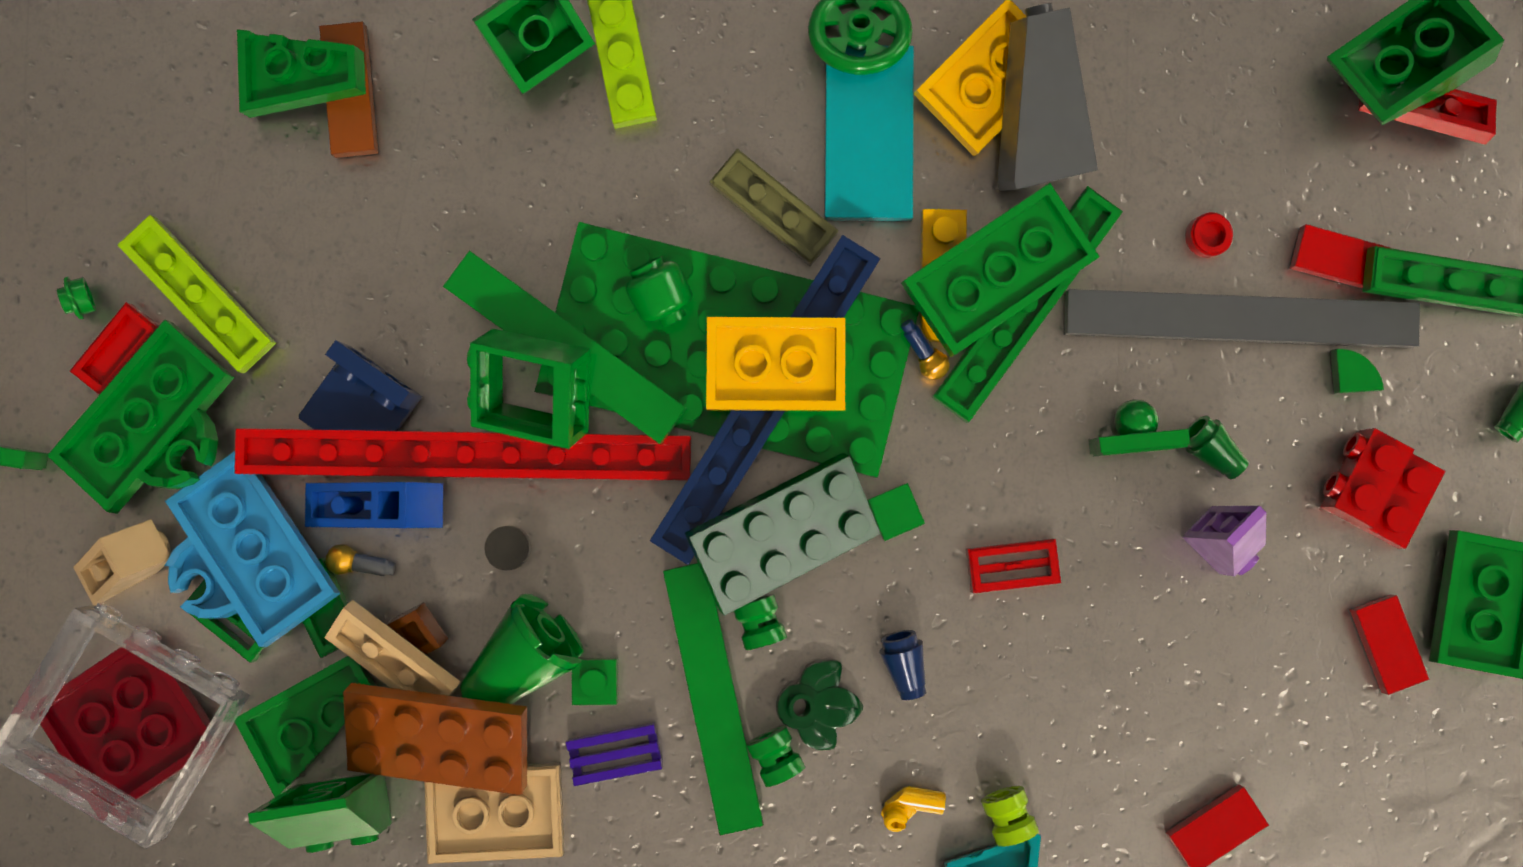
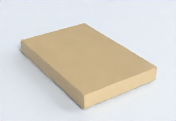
[424,763,565,864]

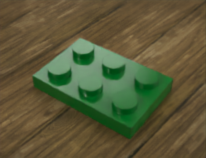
[1429,530,1523,679]

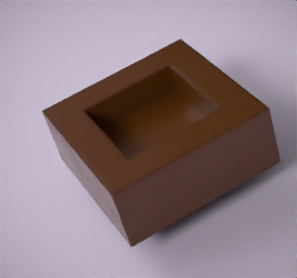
[386,602,449,655]

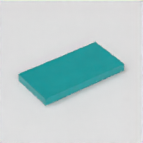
[824,45,914,222]

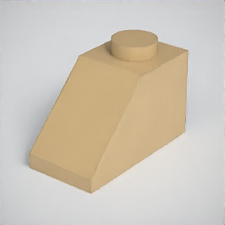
[73,519,170,606]

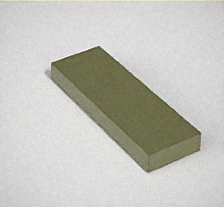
[709,148,839,267]

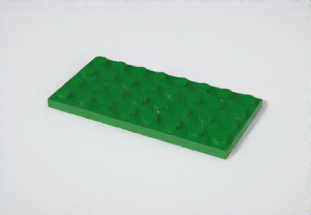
[534,222,919,478]

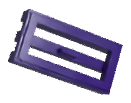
[566,722,663,786]

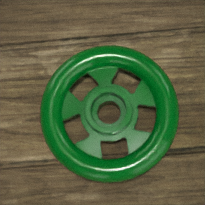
[808,0,913,75]

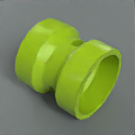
[981,786,1039,847]

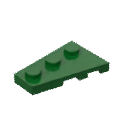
[233,656,376,797]

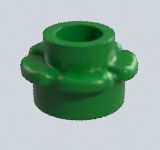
[57,277,96,319]

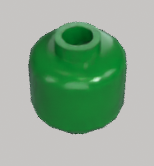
[626,256,693,327]

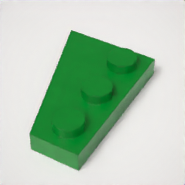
[237,29,366,118]

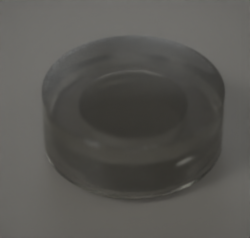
[484,526,531,571]

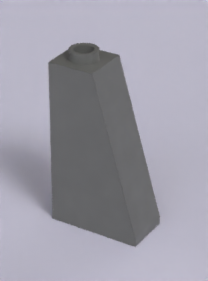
[997,3,1098,191]

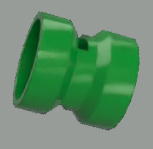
[734,594,787,650]
[746,725,806,787]

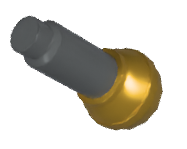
[325,544,396,576]

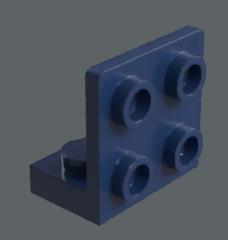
[298,340,423,431]

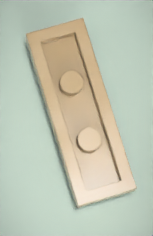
[324,600,461,696]

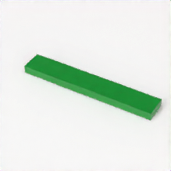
[932,186,1123,423]
[443,250,687,445]
[663,563,764,836]

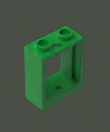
[467,329,591,449]

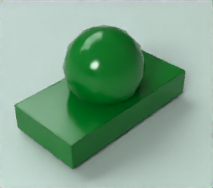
[1089,399,1191,457]

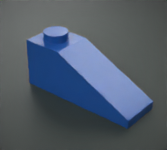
[305,482,444,528]

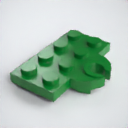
[47,320,235,514]

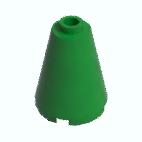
[460,594,584,704]

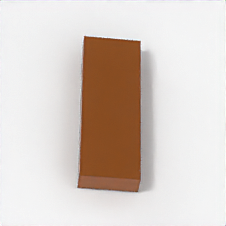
[319,21,379,158]

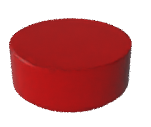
[1185,212,1233,258]

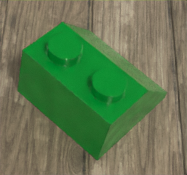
[472,0,595,94]

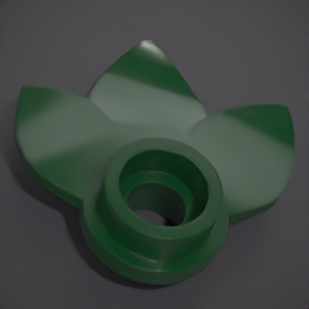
[776,660,863,750]

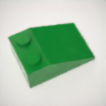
[1327,0,1504,125]
[248,773,392,853]

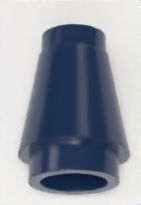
[879,630,927,700]

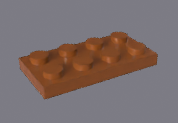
[343,683,527,795]

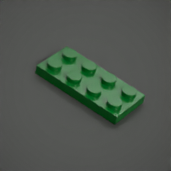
[901,183,1100,357]

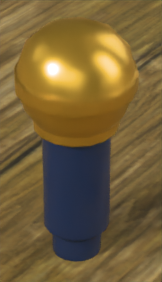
[901,319,950,380]

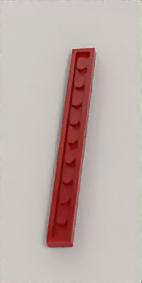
[235,428,691,480]

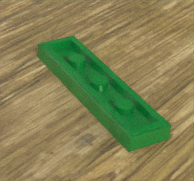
[1362,246,1523,317]

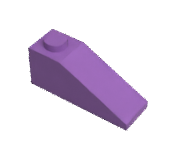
[1182,506,1267,577]

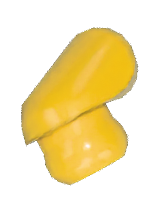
[881,786,946,832]

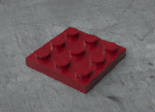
[30,630,224,822]

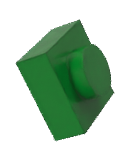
[572,658,618,705]

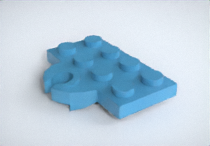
[164,451,341,647]

